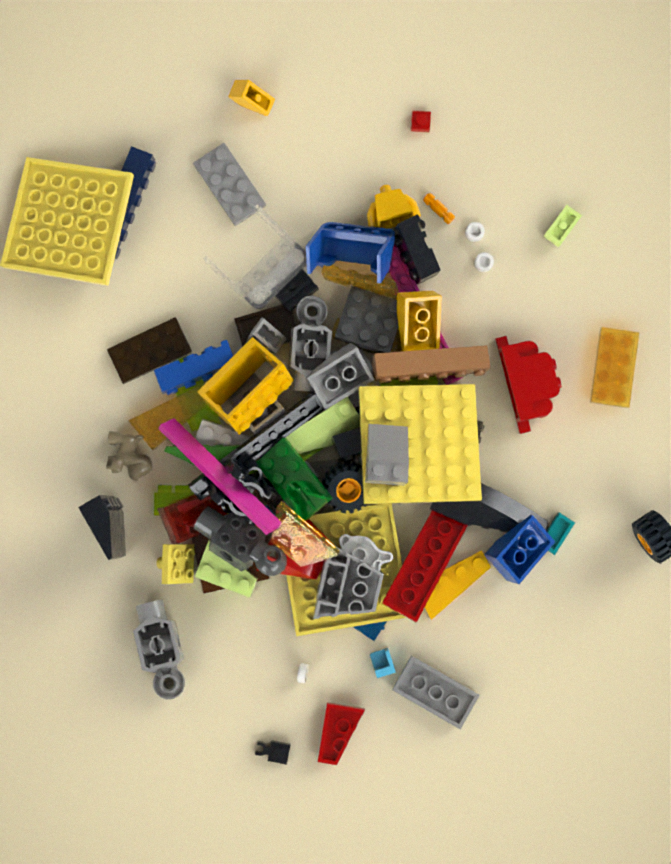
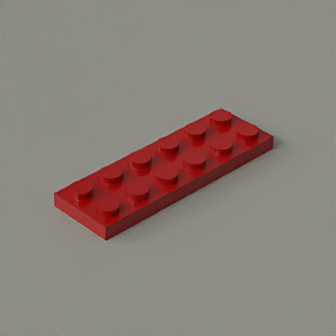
[382,511,468,623]

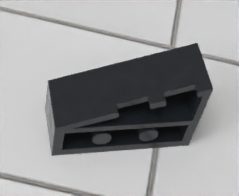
[394,214,441,285]

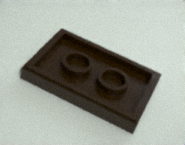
[234,305,296,347]

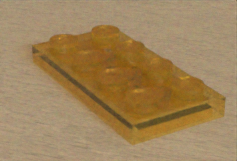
[590,327,639,408]

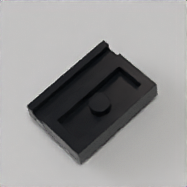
[271,268,319,313]

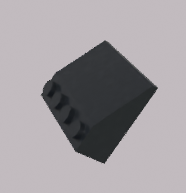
[78,495,126,560]

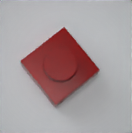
[411,111,431,132]

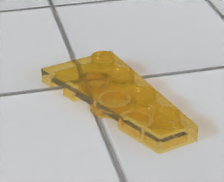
[321,265,399,300]

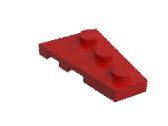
[318,702,365,765]

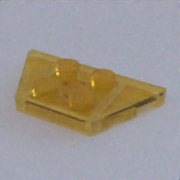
[271,501,340,567]

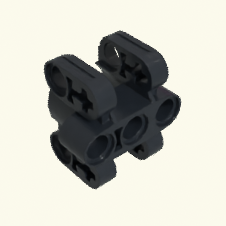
[206,457,279,525]

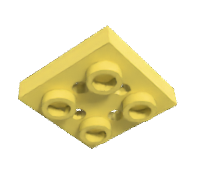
[156,544,195,584]

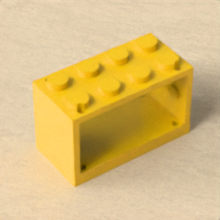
[197,337,294,435]

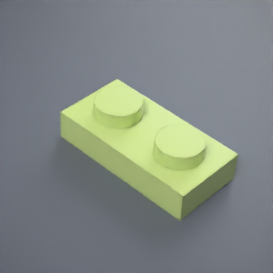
[543,205,582,247]

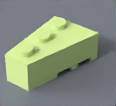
[195,540,258,598]

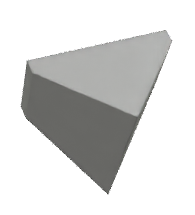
[245,318,287,354]

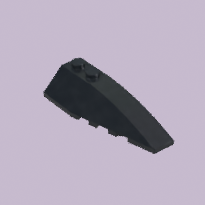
[429,483,548,533]

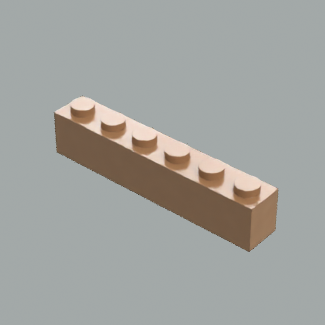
[371,345,491,383]

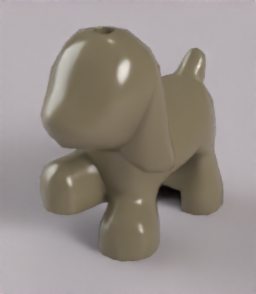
[106,431,152,481]

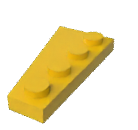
[425,550,491,620]

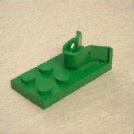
[257,438,332,523]

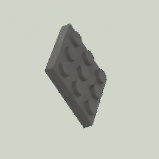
[334,286,398,353]

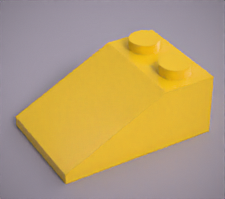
[397,290,442,352]

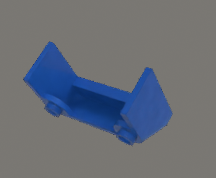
[306,222,395,283]

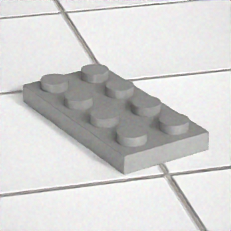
[193,143,266,226]
[392,655,480,730]

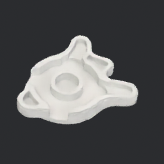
[339,534,393,571]

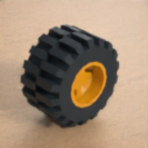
[322,462,367,514]
[632,510,671,564]

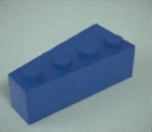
[154,340,233,395]

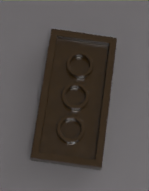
[107,317,192,384]

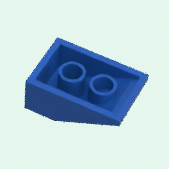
[484,515,555,584]

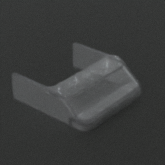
[203,204,306,309]

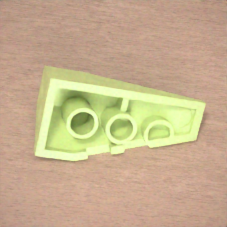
[286,397,360,454]

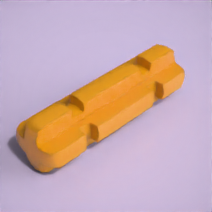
[423,193,455,224]

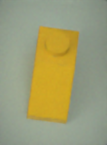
[228,80,275,116]

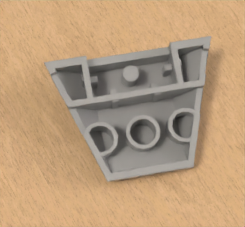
[313,543,384,619]

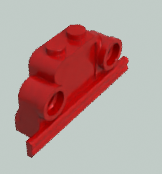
[495,336,562,434]

